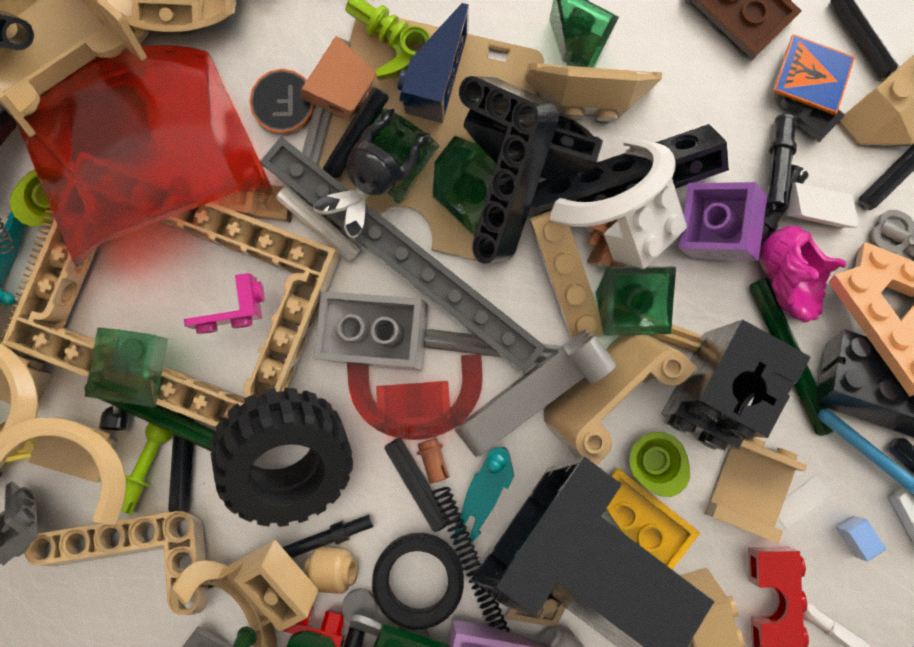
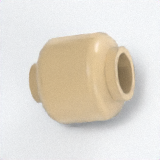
[304,547,358,594]

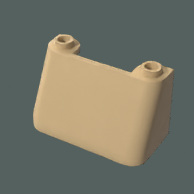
[543,330,698,465]

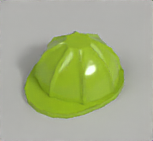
[10,168,71,227]
[629,432,690,497]

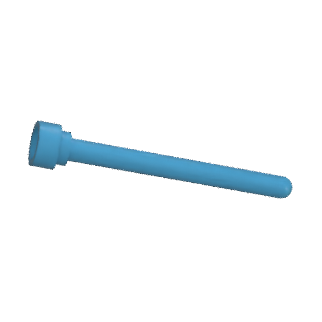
[818,409,914,495]

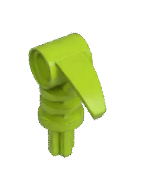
[345,0,430,80]

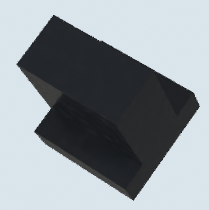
[470,456,715,647]

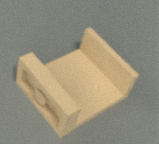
[704,437,807,544]

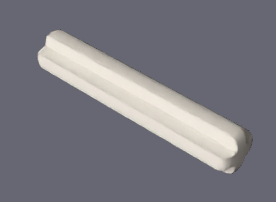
[276,186,361,261]

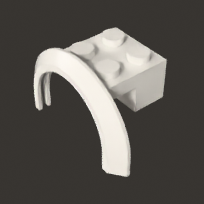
[549,139,687,269]

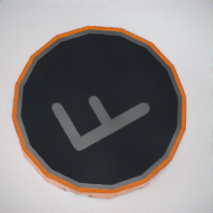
[249,69,315,136]

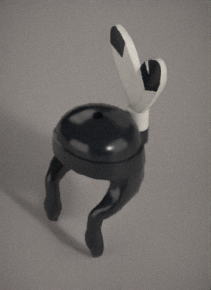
[313,109,431,238]

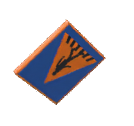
[773,34,855,115]

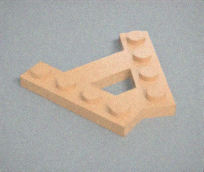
[829,242,914,397]

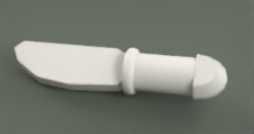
[803,604,870,647]

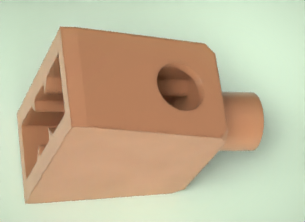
[299,36,377,119]

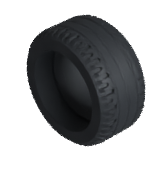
[372,533,464,630]

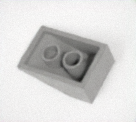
[314,291,428,371]

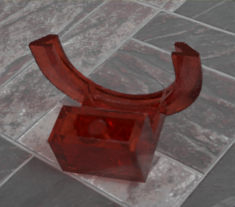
[347,354,482,440]

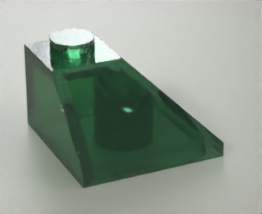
[549,0,619,68]
[433,136,515,236]
[85,327,168,407]

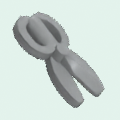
[871,210,914,259]

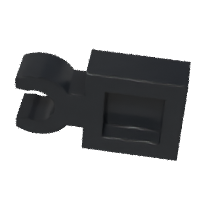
[780,97,845,143]

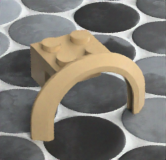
[0,342,53,450]
[0,417,126,526]
[170,539,319,647]

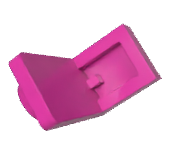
[184,273,265,334]

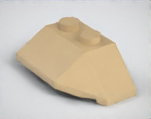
[838,55,914,146]
[525,63,662,121]

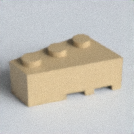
[680,568,745,647]

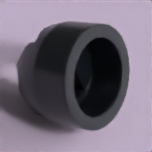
[99,406,129,431]

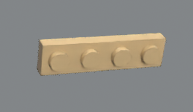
[529,210,606,339]

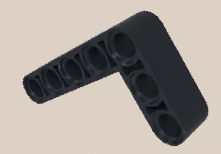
[459,76,559,264]

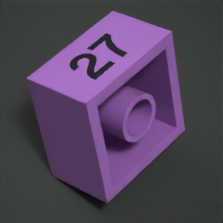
[679,182,767,261]

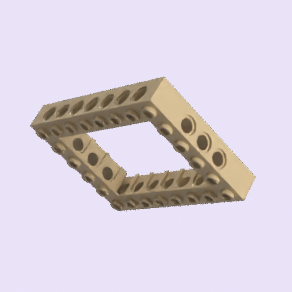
[1,153,340,427]

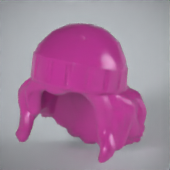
[759,226,846,323]

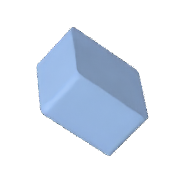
[836,516,886,562]

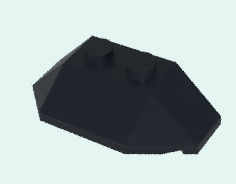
[463,109,603,182]

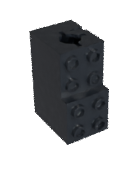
[661,319,811,451]

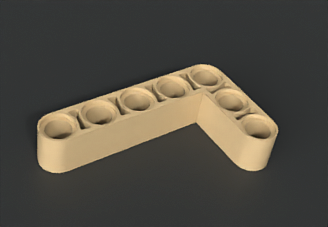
[24,511,209,615]

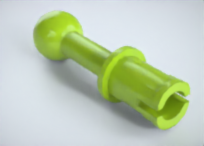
[121,423,173,515]

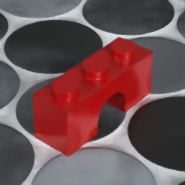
[748,547,809,647]

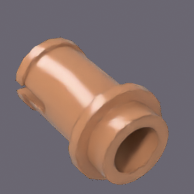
[416,438,450,484]

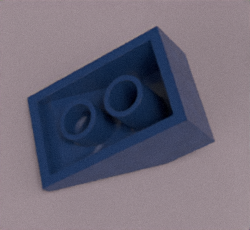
[397,3,469,123]

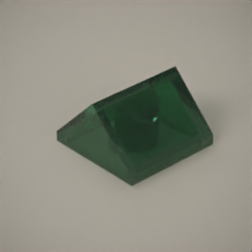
[595,266,676,336]

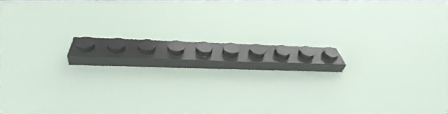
[260,136,546,374]

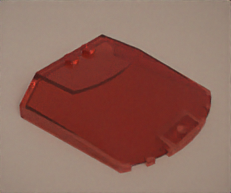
[16,45,272,267]

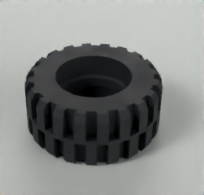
[210,388,353,527]

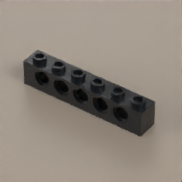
[528,124,729,219]

